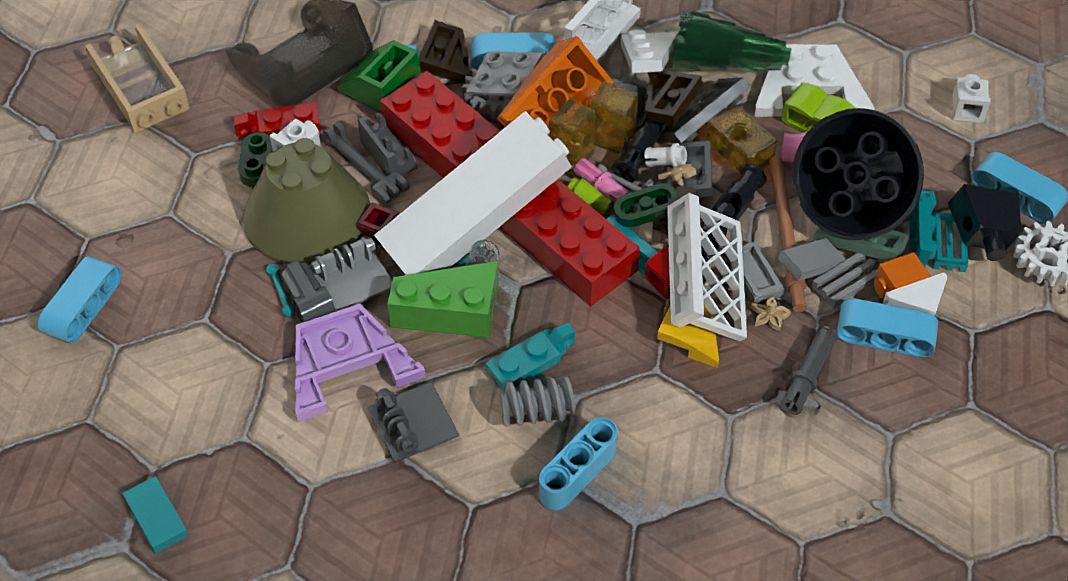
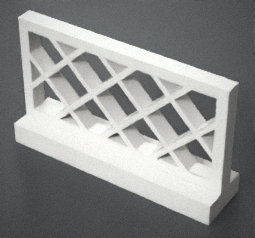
[564,0,641,64]
[667,193,747,342]

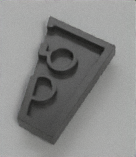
[663,77,750,143]

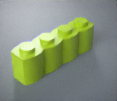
[781,83,911,134]

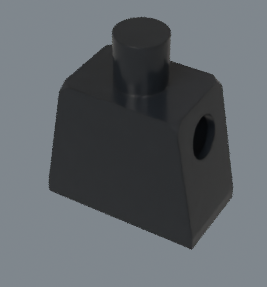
[948,184,1021,261]

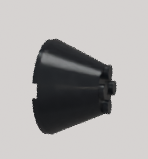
[792,108,924,240]

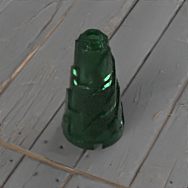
[672,9,792,72]

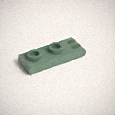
[814,228,909,261]

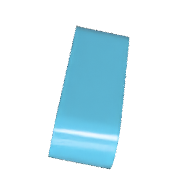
[471,33,557,70]
[971,152,1068,224]
[38,256,122,344]
[836,299,938,357]
[539,417,618,510]

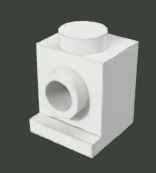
[953,74,991,123]
[270,119,321,152]

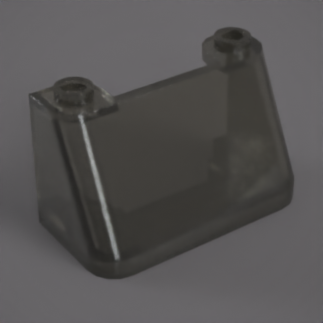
[226,0,373,107]

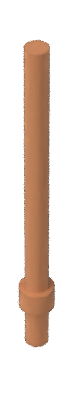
[769,156,806,312]

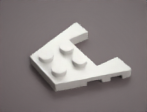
[755,44,874,117]

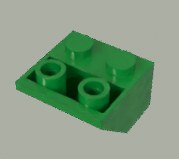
[337,40,421,111]

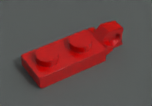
[234,102,321,137]

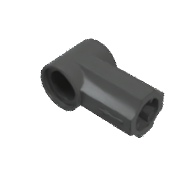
[281,261,336,323]

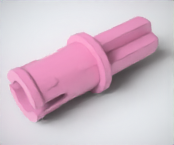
[574,158,630,204]

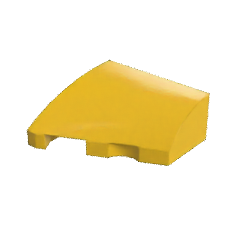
[657,305,719,368]

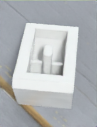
[883,272,948,316]

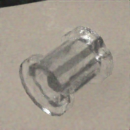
[464,240,500,266]

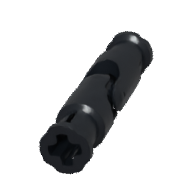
[611,108,668,183]
[700,164,767,261]

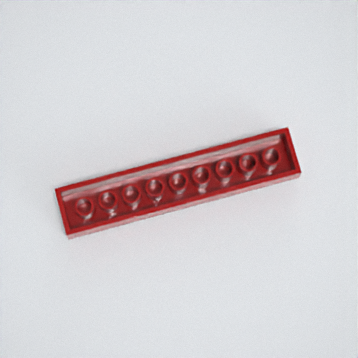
[380,71,640,306]

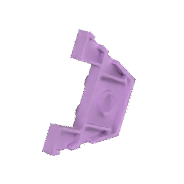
[295,303,426,422]

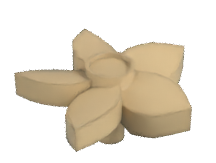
[658,164,696,186]
[751,297,791,331]

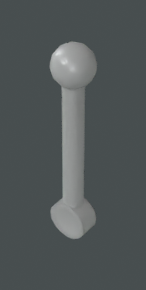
[596,164,643,191]

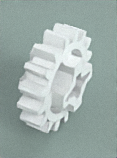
[1013,221,1068,286]

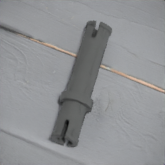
[780,325,838,415]

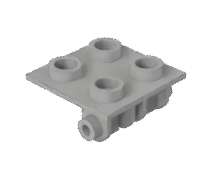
[466,51,543,106]
[308,237,393,311]

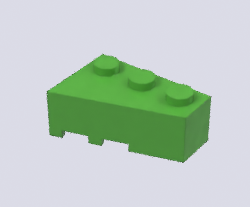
[387,261,499,338]

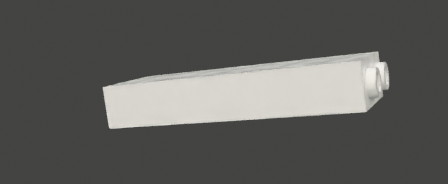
[374,111,572,275]

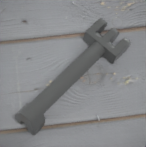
[323,121,410,205]

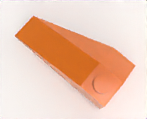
[497,36,614,127]

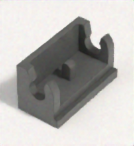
[358,112,417,176]

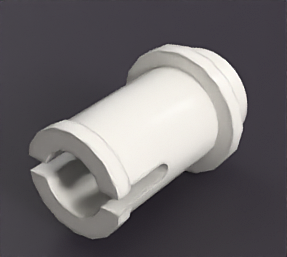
[645,143,687,167]

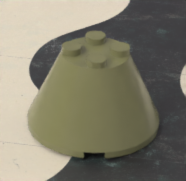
[244,138,370,265]

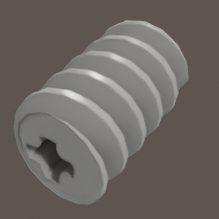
[501,376,574,427]

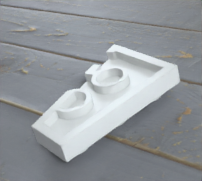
[621,30,679,73]

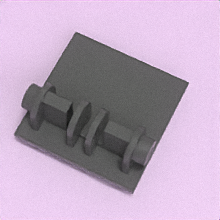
[368,382,460,463]

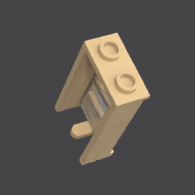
[85,23,190,133]

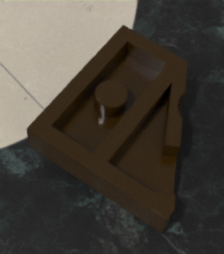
[419,20,472,84]
[646,69,703,125]

